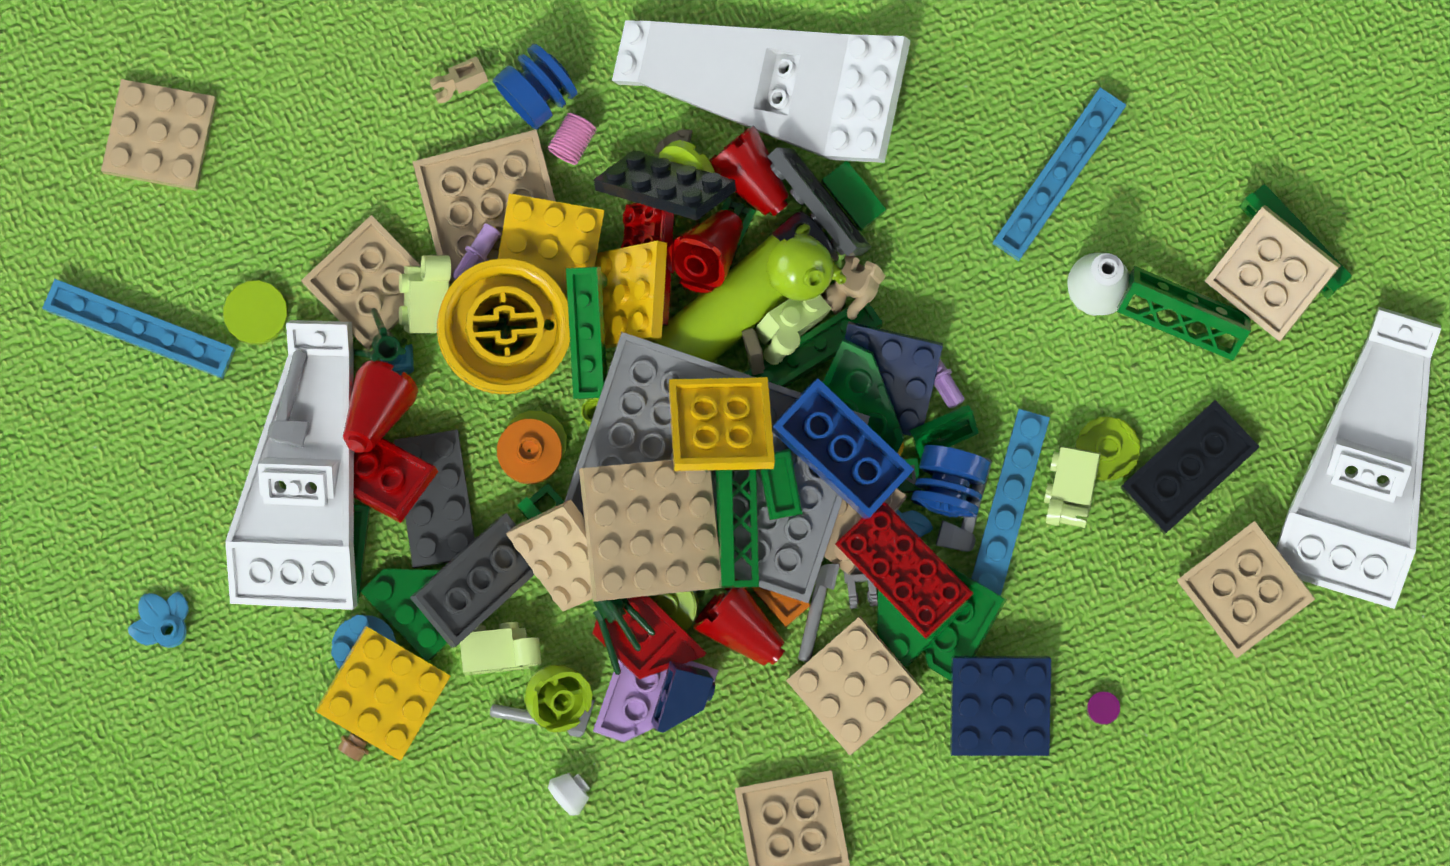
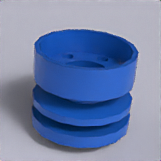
[493,43,578,130]
[911,445,990,518]

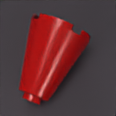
[709,125,789,216]
[666,210,743,293]
[343,361,418,453]
[693,579,785,666]

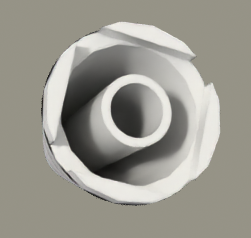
[1067,253,1129,316]

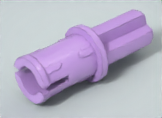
[452,223,502,280]
[934,359,964,408]

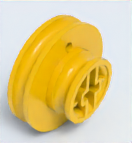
[437,259,570,394]

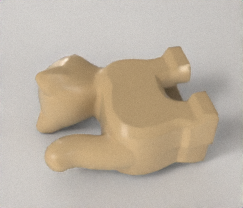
[821,255,886,320]

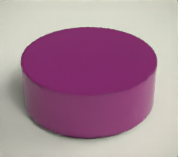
[1086,691,1120,725]

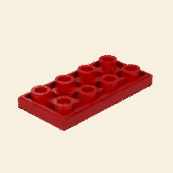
[621,203,674,326]
[835,502,974,639]

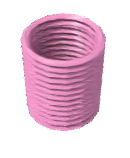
[548,112,597,165]

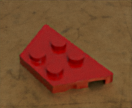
[592,596,707,679]

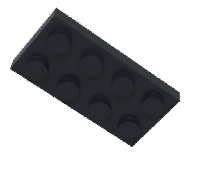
[594,150,736,220]
[1120,400,1260,535]

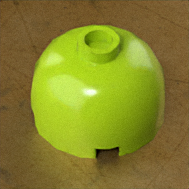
[766,233,833,301]
[524,664,593,732]

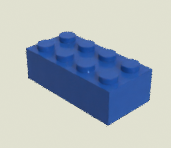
[772,379,914,519]

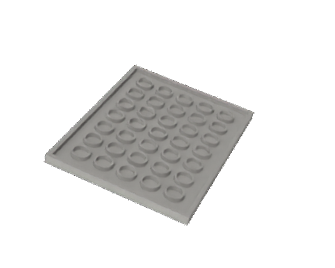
[564,332,870,603]

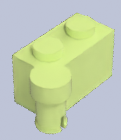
[754,295,831,365]
[1044,446,1101,529]

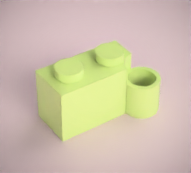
[399,255,451,333]
[460,622,542,676]

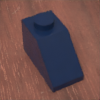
[651,661,715,733]

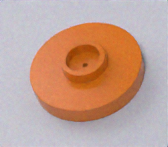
[497,419,562,484]

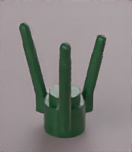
[353,308,408,361]
[593,598,655,675]

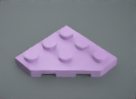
[593,660,718,743]

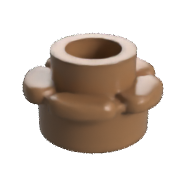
[338,733,369,762]

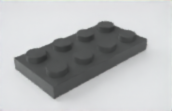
[768,148,872,256]
[394,430,475,568]
[410,513,534,648]

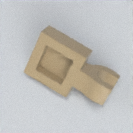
[429,57,488,103]

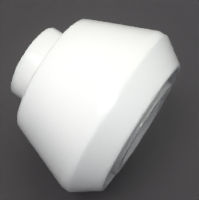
[548,773,590,816]

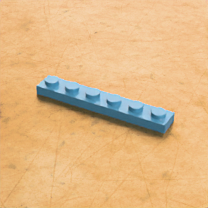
[993,87,1126,261]
[42,279,235,379]
[971,409,1050,595]

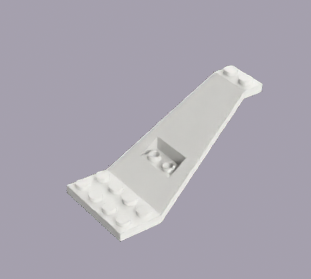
[612,20,911,163]
[1276,307,1441,609]
[225,320,358,610]

